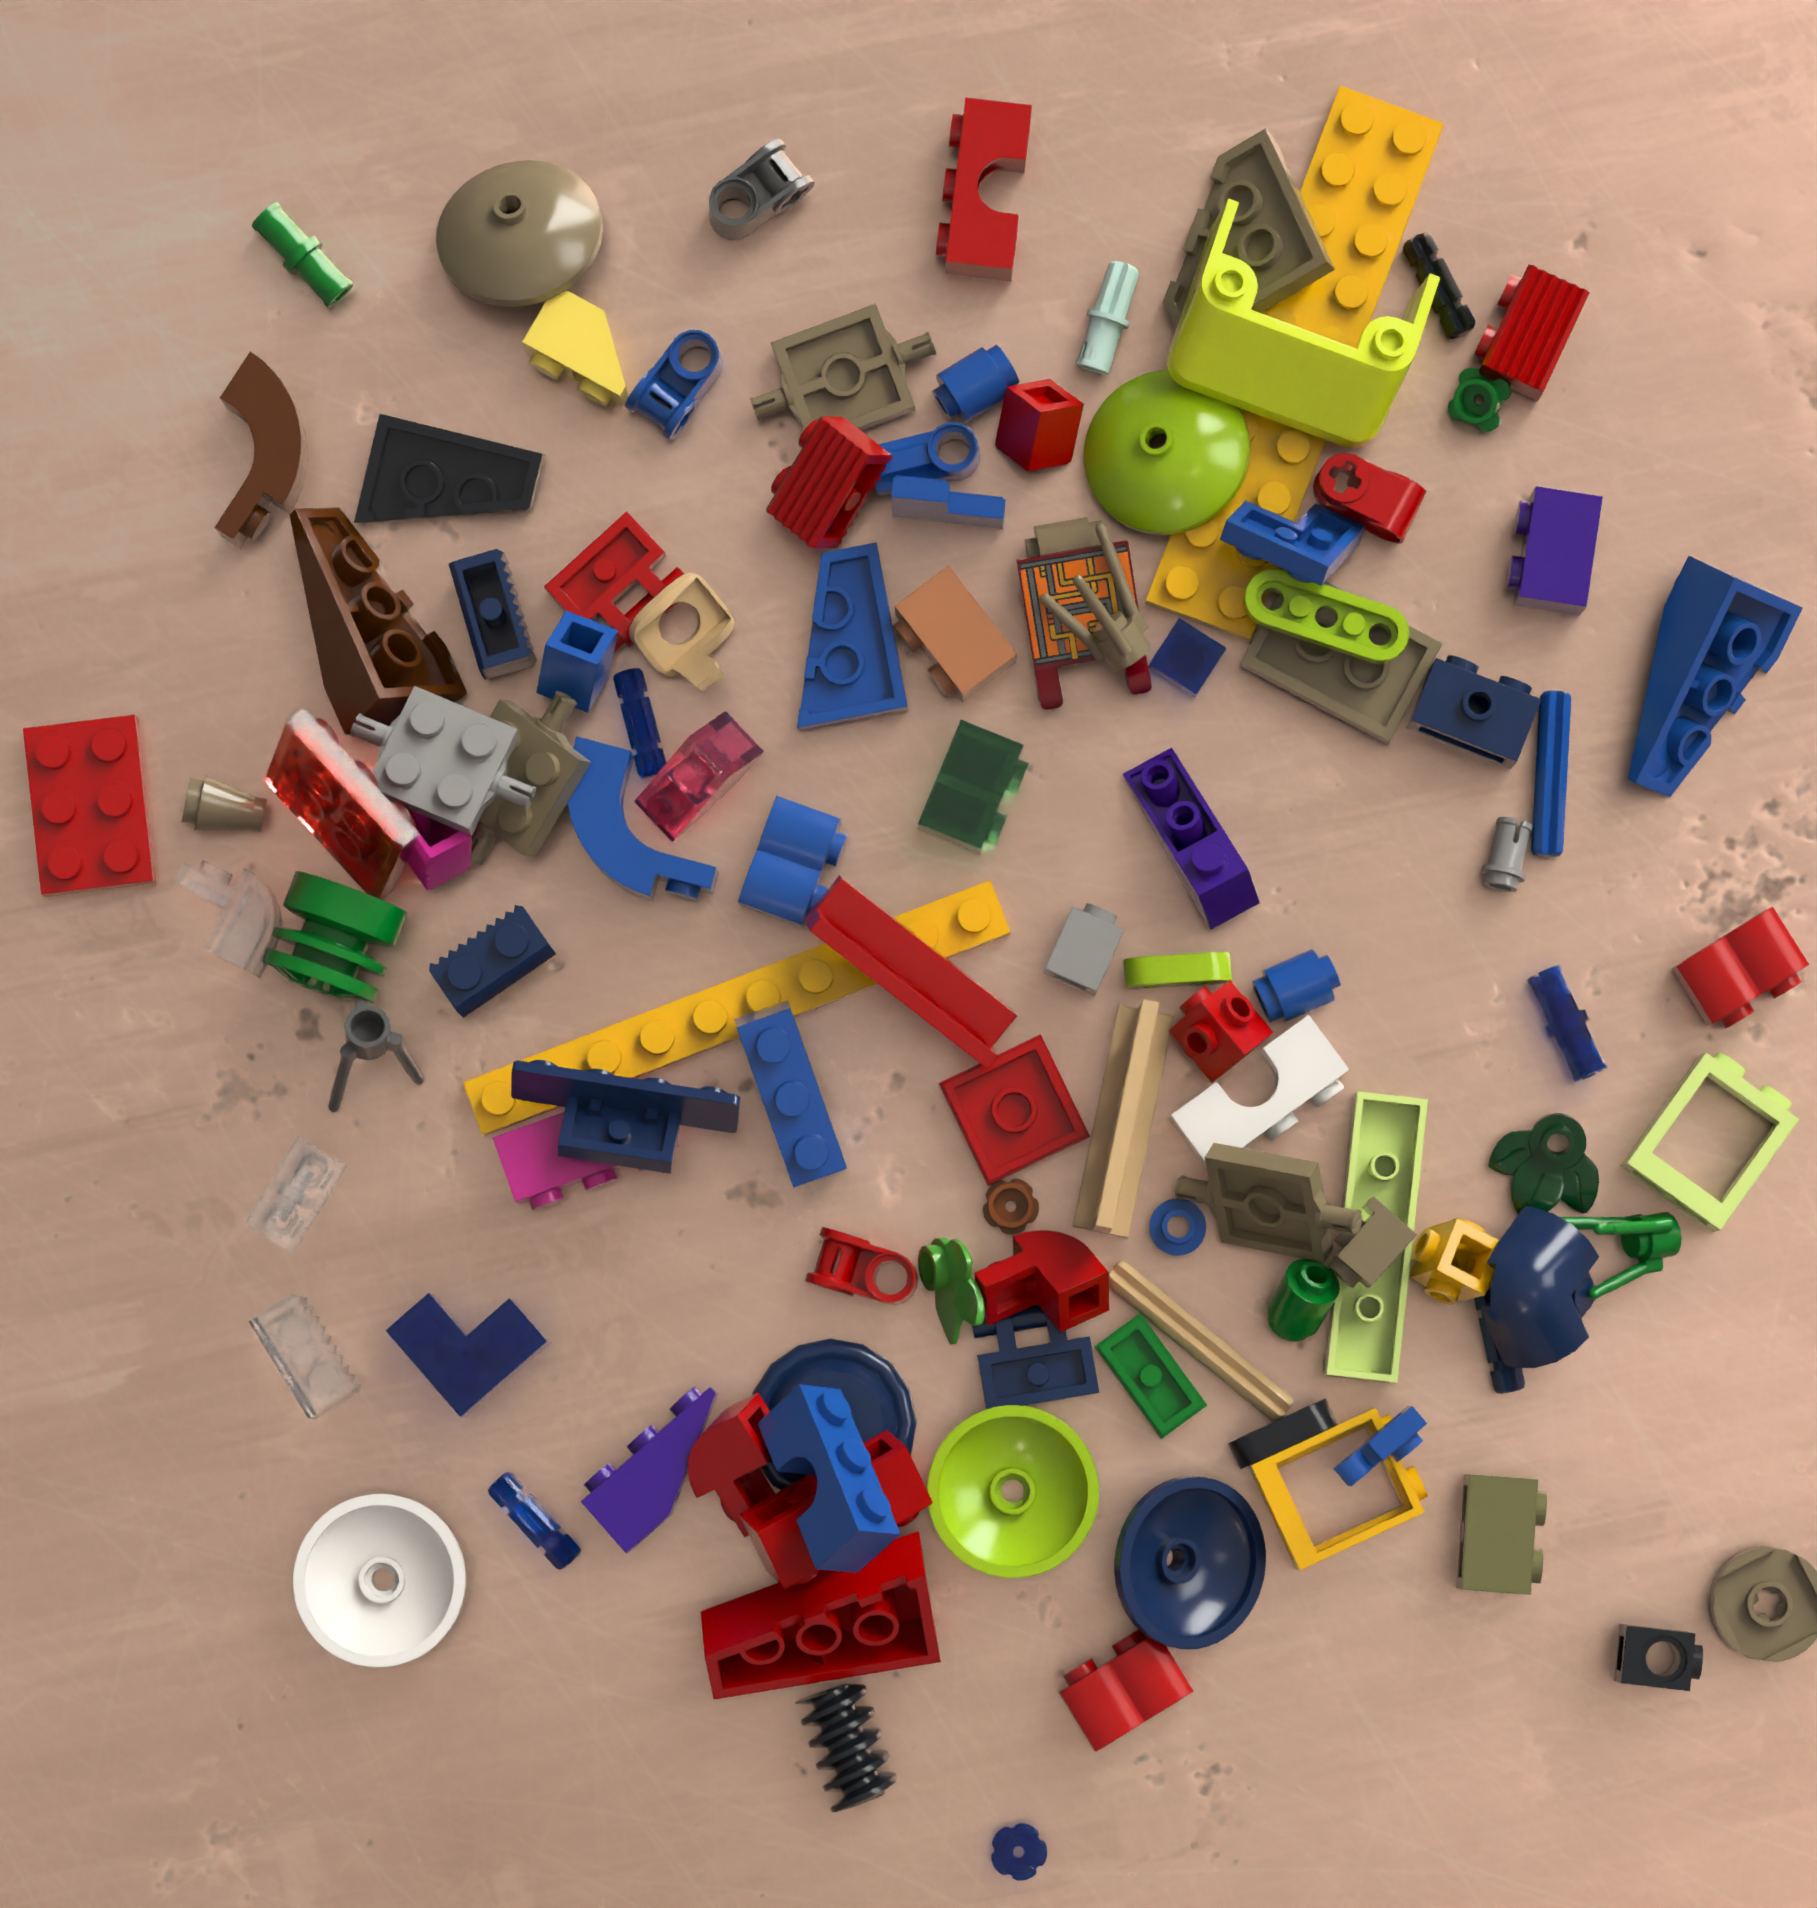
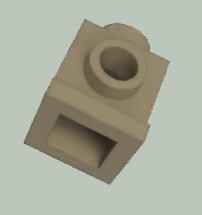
[1327,1196,1417,1288]

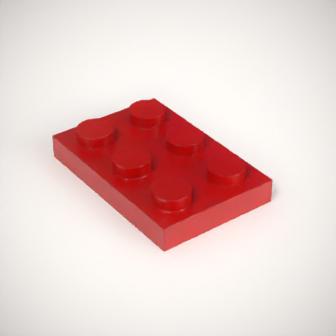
[23,715,156,897]

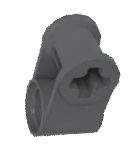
[709,138,815,240]

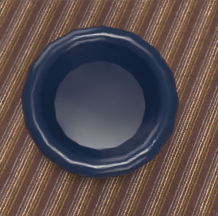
[752,1338,917,1491]

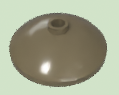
[436,160,603,307]

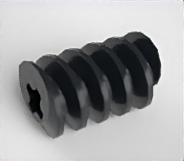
[795,1684,897,1812]

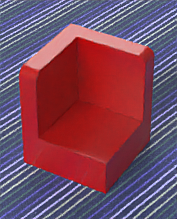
[995,379,1084,472]

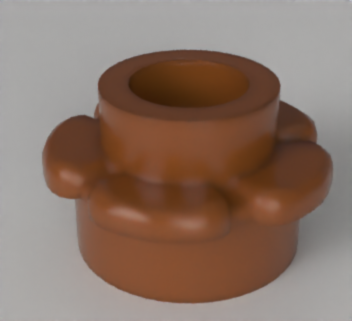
[983,1179,1039,1235]

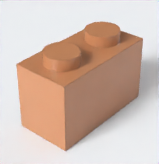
[893,565,1017,702]

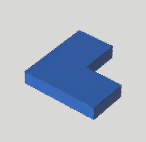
[891,475,1006,529]

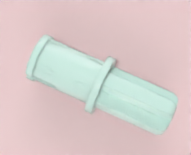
[1075,261,1139,375]

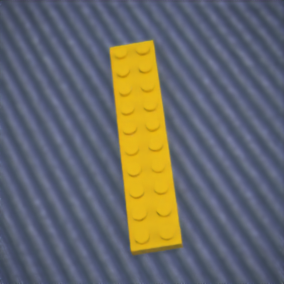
[1145,85,1445,643]

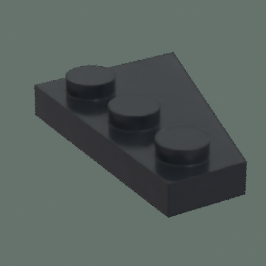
[354,414,545,523]

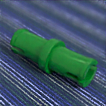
[251,202,354,308]

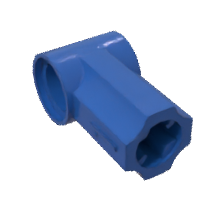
[875,422,980,496]

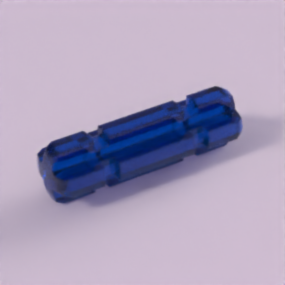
[613,668,668,778]
[488,1472,581,1570]

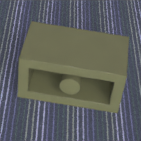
[1456,1474,1547,1595]

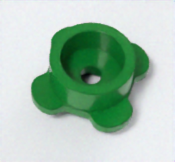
[1448,367,1512,432]

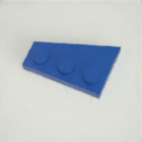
[797,542,908,731]

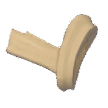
[629,572,734,691]

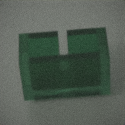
[918,720,1029,855]

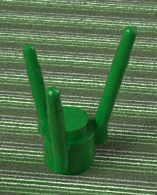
[1560,1212,1682,1299]

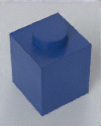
[536,611,618,713]

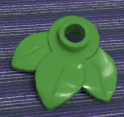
[918,1237,985,1345]

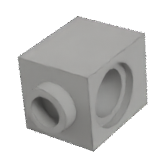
[1044,903,1124,996]

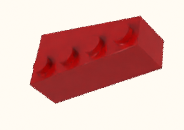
[701,1531,941,1700]

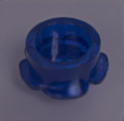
[991,1823,1047,1881]

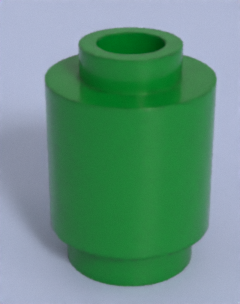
[1267,1259,1340,1342]

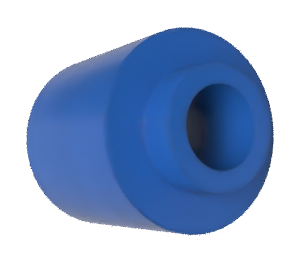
[932,345,1019,423]
[1252,949,1341,1022]

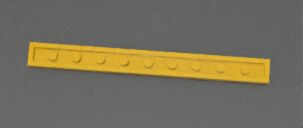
[463,880,1011,1136]

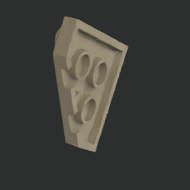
[1163,128,1335,330]

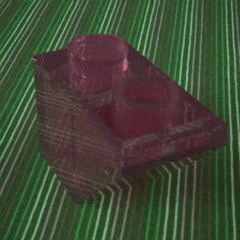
[634,711,764,842]

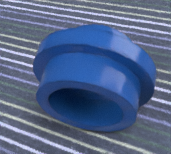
[1149,1199,1206,1256]

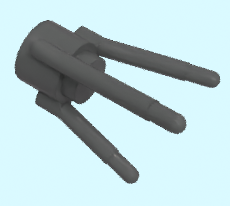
[328,1000,424,1112]

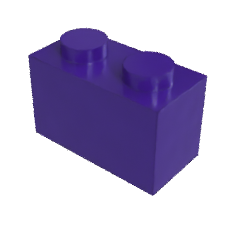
[1506,486,1603,616]

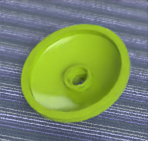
[1083,370,1250,535]
[927,1405,1099,1578]

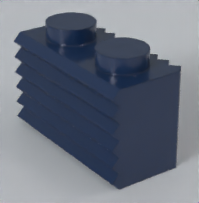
[449,549,537,680]
[429,905,556,1018]

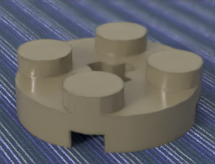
[1710,1546,1817,1662]

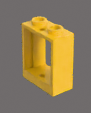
[1248,1408,1428,1570]

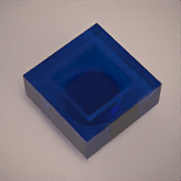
[1148,618,1226,698]

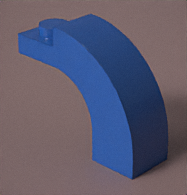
[567,736,719,902]

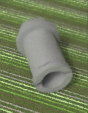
[1481,817,1533,892]

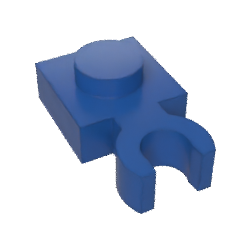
[1333,1406,1427,1487]

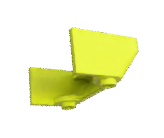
[1167,199,1440,448]

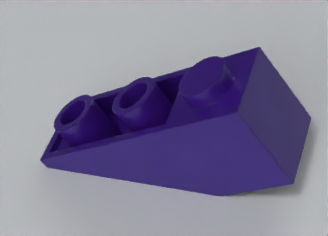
[1123,748,1260,930]
[581,1387,718,1553]

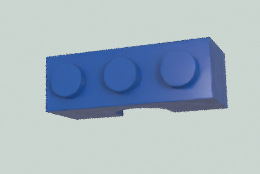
[734,1000,847,1188]
[758,1384,901,1573]

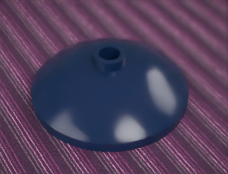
[1114,1476,1266,1650]

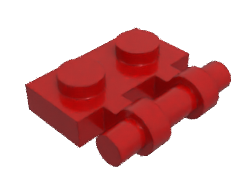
[544,511,684,655]

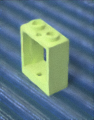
[1620,1052,1799,1232]

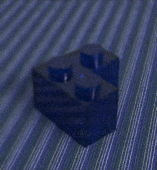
[385,1293,552,1417]

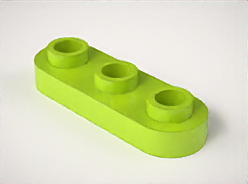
[1244,569,1409,664]

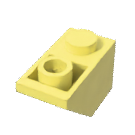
[522,290,629,407]

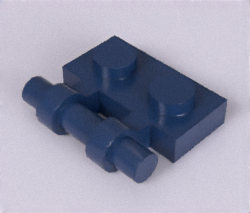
[972,1305,1099,1409]

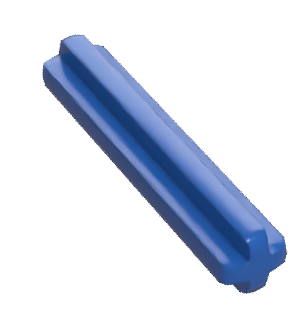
[1531,690,1571,857]

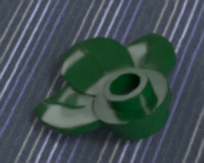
[1488,1113,1599,1215]

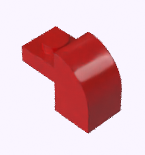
[974,1230,1110,1333]
[688,1393,775,1538]

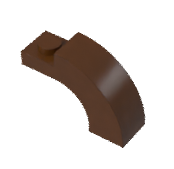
[214,351,308,549]

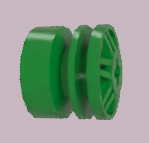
[262,871,408,1003]

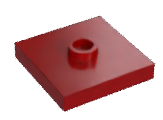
[939,1034,1090,1186]

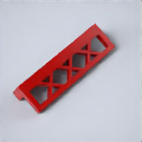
[804,875,1017,1068]

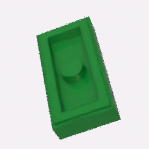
[1094,1313,1208,1439]

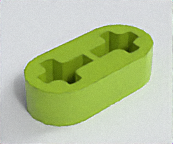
[1124,952,1233,989]

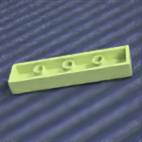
[1324,1091,1428,1383]

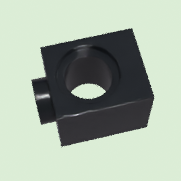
[1614,1624,1703,1691]

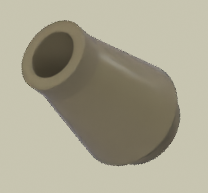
[181,775,267,832]

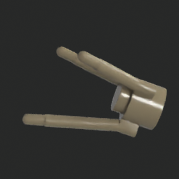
[1040,523,1151,671]

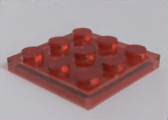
[264,707,420,900]

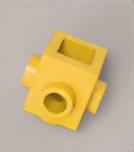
[1409,1218,1499,1305]

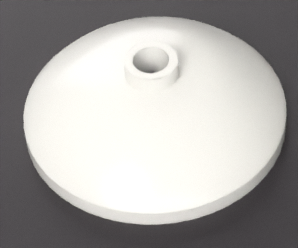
[293,1494,466,1667]

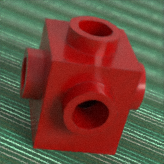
[1169,980,1273,1083]

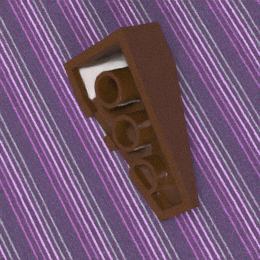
[289,507,467,735]

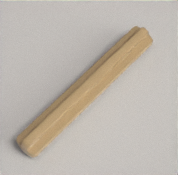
[1108,1260,1293,1421]

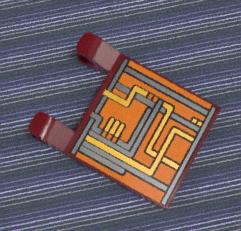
[1016,540,1152,710]

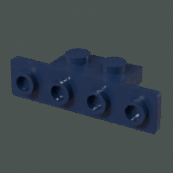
[511,1060,740,1174]

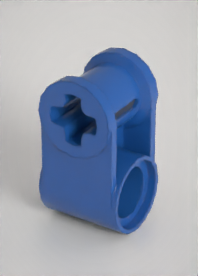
[625,330,723,440]

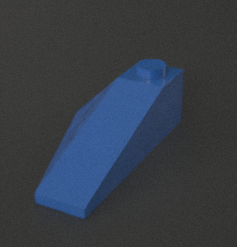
[1628,556,1803,797]

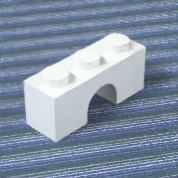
[1168,1015,1349,1170]

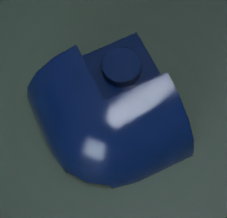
[1481,1206,1599,1368]

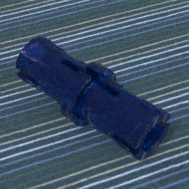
[1527,965,1608,1083]

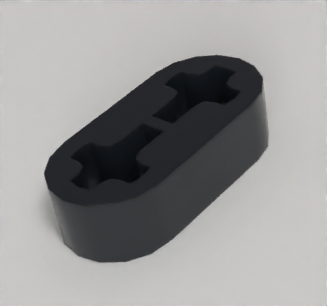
[1228,1398,1338,1469]

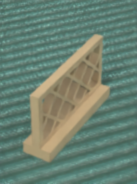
[1072,999,1174,1239]

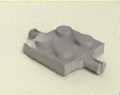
[350,686,536,836]

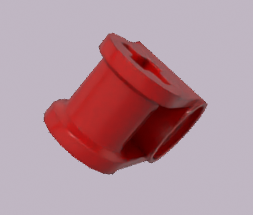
[1313,453,1426,544]
[805,1227,919,1305]

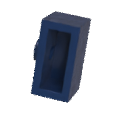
[1406,655,1542,769]

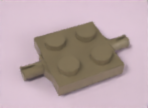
[750,304,936,431]
[472,691,591,865]
[1175,1143,1362,1263]

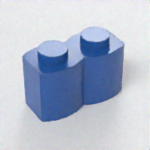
[738,796,848,928]

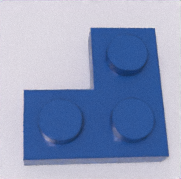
[1220,501,1365,586]

